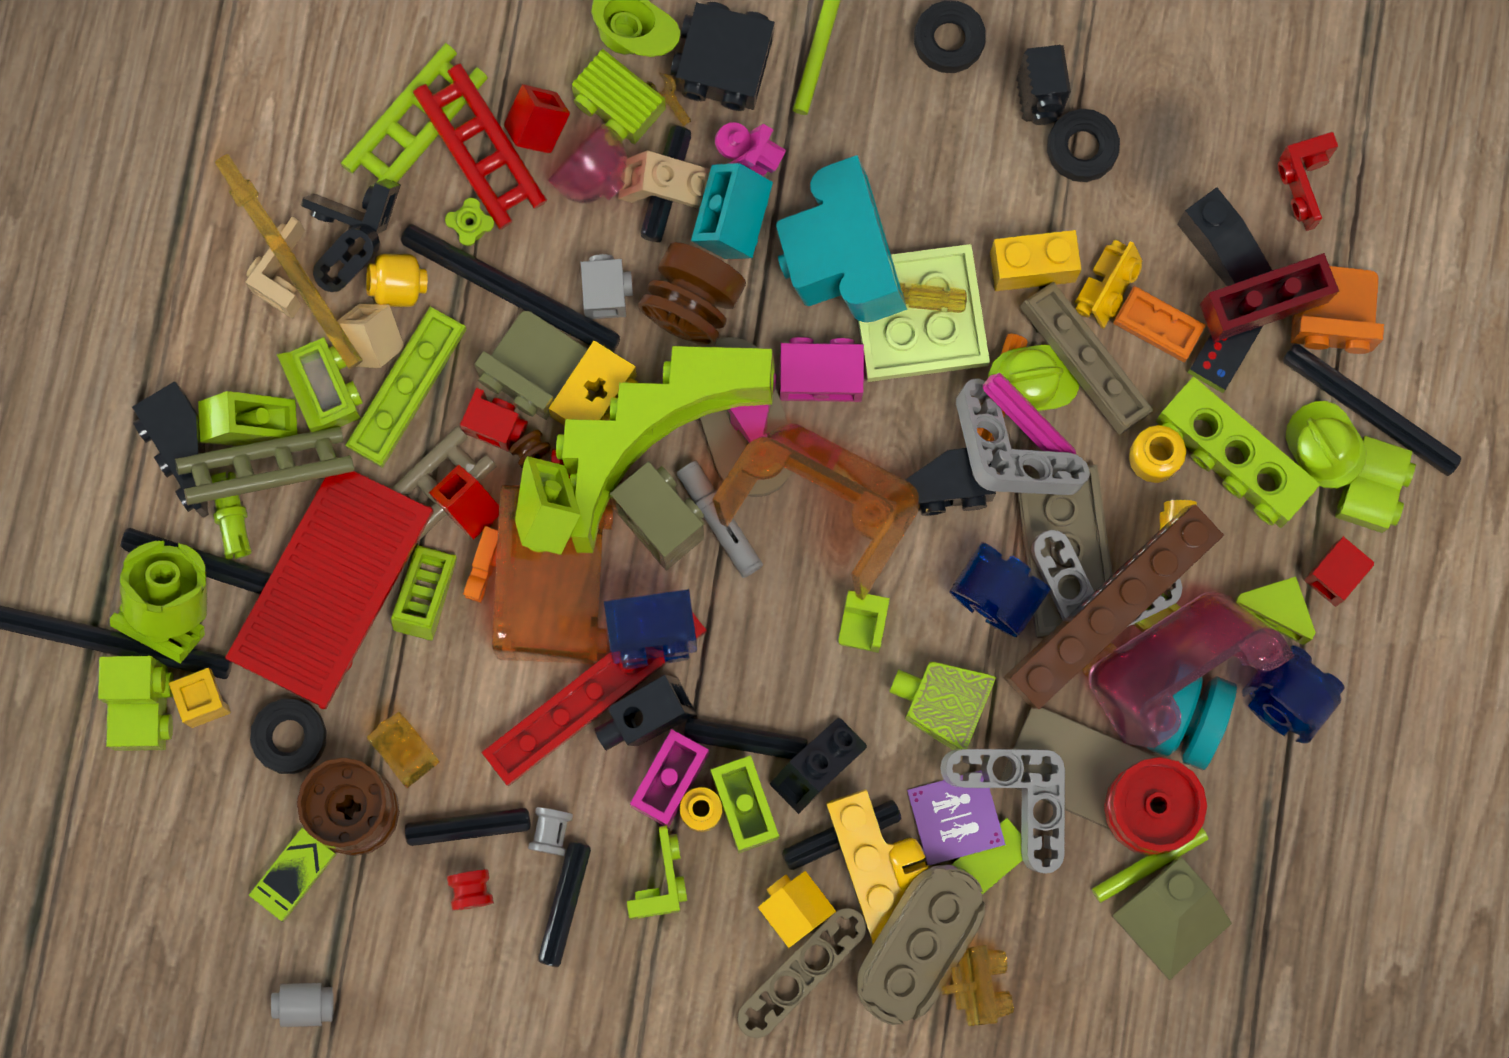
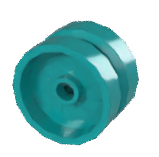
[1147,663,1237,771]

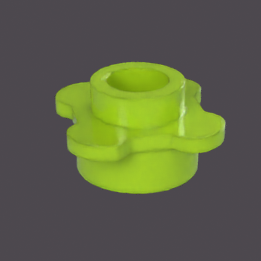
[445,198,494,246]

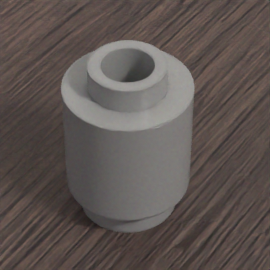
[271,983,334,1027]

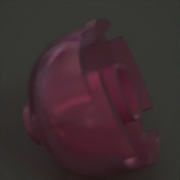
[548,123,627,204]

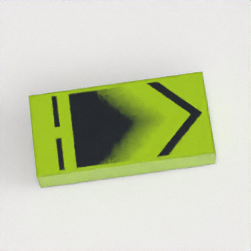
[249,828,337,922]

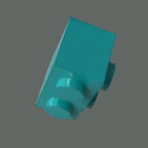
[691,163,773,259]

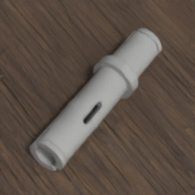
[676,461,763,578]

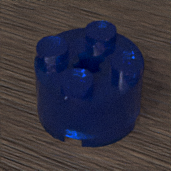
[949,542,1051,637]
[1242,645,1345,744]

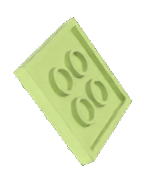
[858,244,990,382]

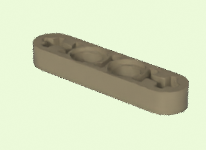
[737,908,866,1038]

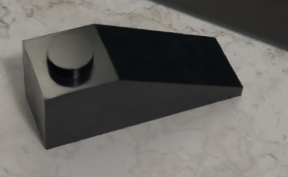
[1177,187,1273,286]

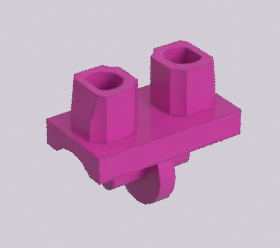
[715,122,786,177]

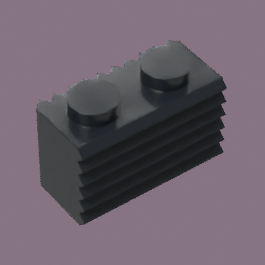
[1016,45,1071,125]

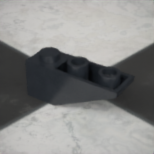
[132,381,209,518]
[869,448,996,521]

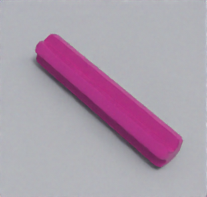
[983,373,1076,454]

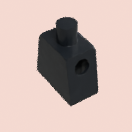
[594,675,698,751]

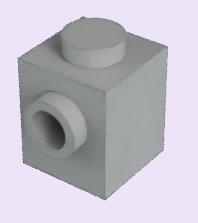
[581,254,633,319]

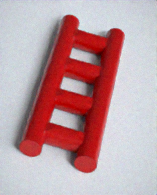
[413,63,547,230]

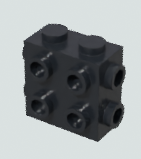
[670,2,775,111]

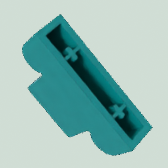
[776,155,908,323]

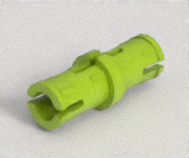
[211,472,252,559]

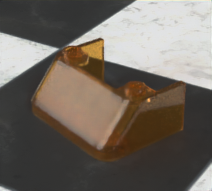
[712,423,919,600]

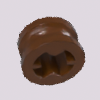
[509,430,551,468]

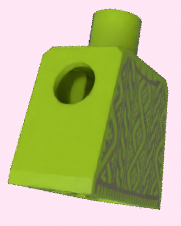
[889,661,996,750]

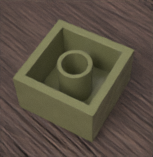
[610,461,705,571]

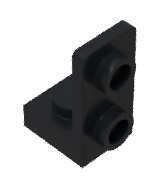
[301,179,401,234]
[770,718,867,814]

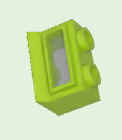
[277,337,363,432]

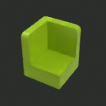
[838,590,890,653]

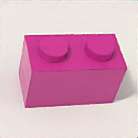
[780,337,864,402]
[630,729,709,828]

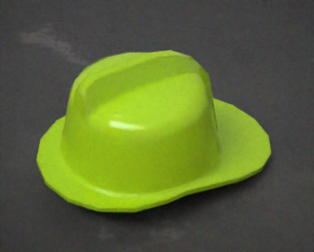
[591,0,680,57]
[988,345,1080,411]
[1285,401,1367,488]

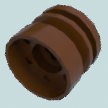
[638,242,746,347]
[297,757,400,856]

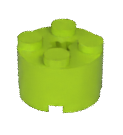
[120,541,207,643]

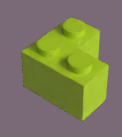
[98,656,174,751]

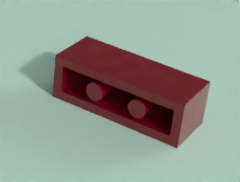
[1199,253,1339,342]

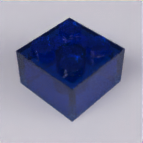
[604,589,697,669]

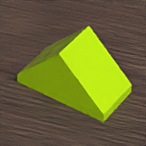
[1229,576,1316,645]

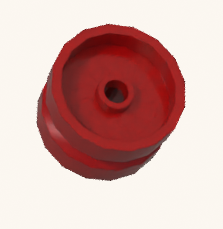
[1104,757,1207,855]

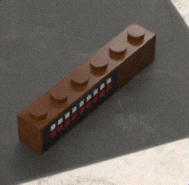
[1003,504,1224,710]

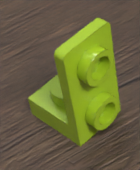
[627,826,687,920]

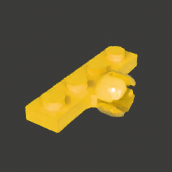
[826,789,929,944]

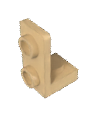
[618,150,711,209]
[245,217,305,319]

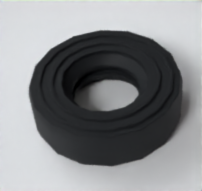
[914,0,986,73]
[1047,109,1120,182]
[250,699,327,774]

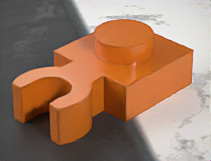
[463,526,508,603]

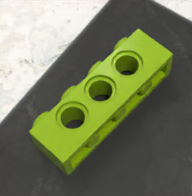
[1156,376,1321,528]

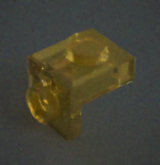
[367,712,440,788]

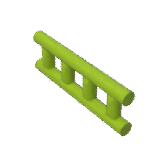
[340,43,488,186]

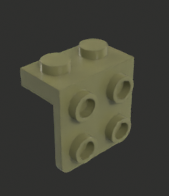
[474,311,587,420]

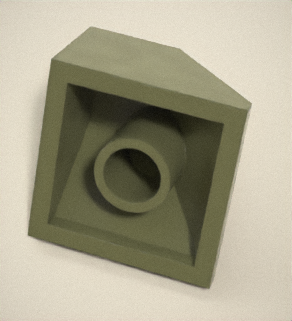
[1112,857,1232,980]

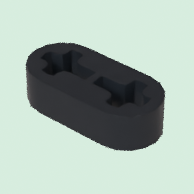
[313,224,380,292]

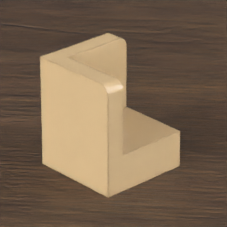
[334,304,404,368]

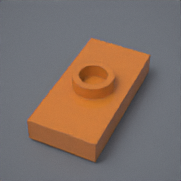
[1113,286,1206,363]

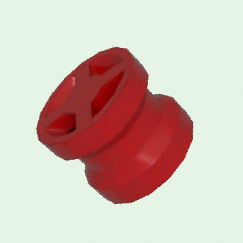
[447,869,494,911]

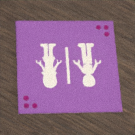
[907,770,1006,866]

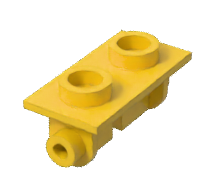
[1075,240,1142,329]

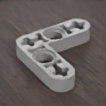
[956,379,1090,495]
[1031,530,1183,626]
[940,749,1065,874]

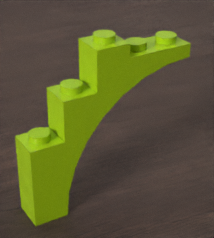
[556,346,775,553]

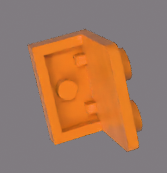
[1291,266,1384,354]

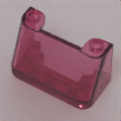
[1089,592,1294,748]

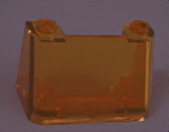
[492,485,613,664]

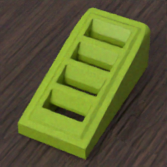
[391,545,457,641]

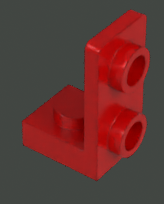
[1278,132,1338,231]

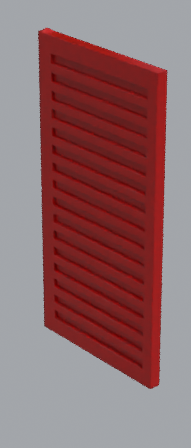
[225,471,434,709]

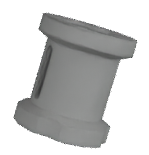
[528,807,573,856]

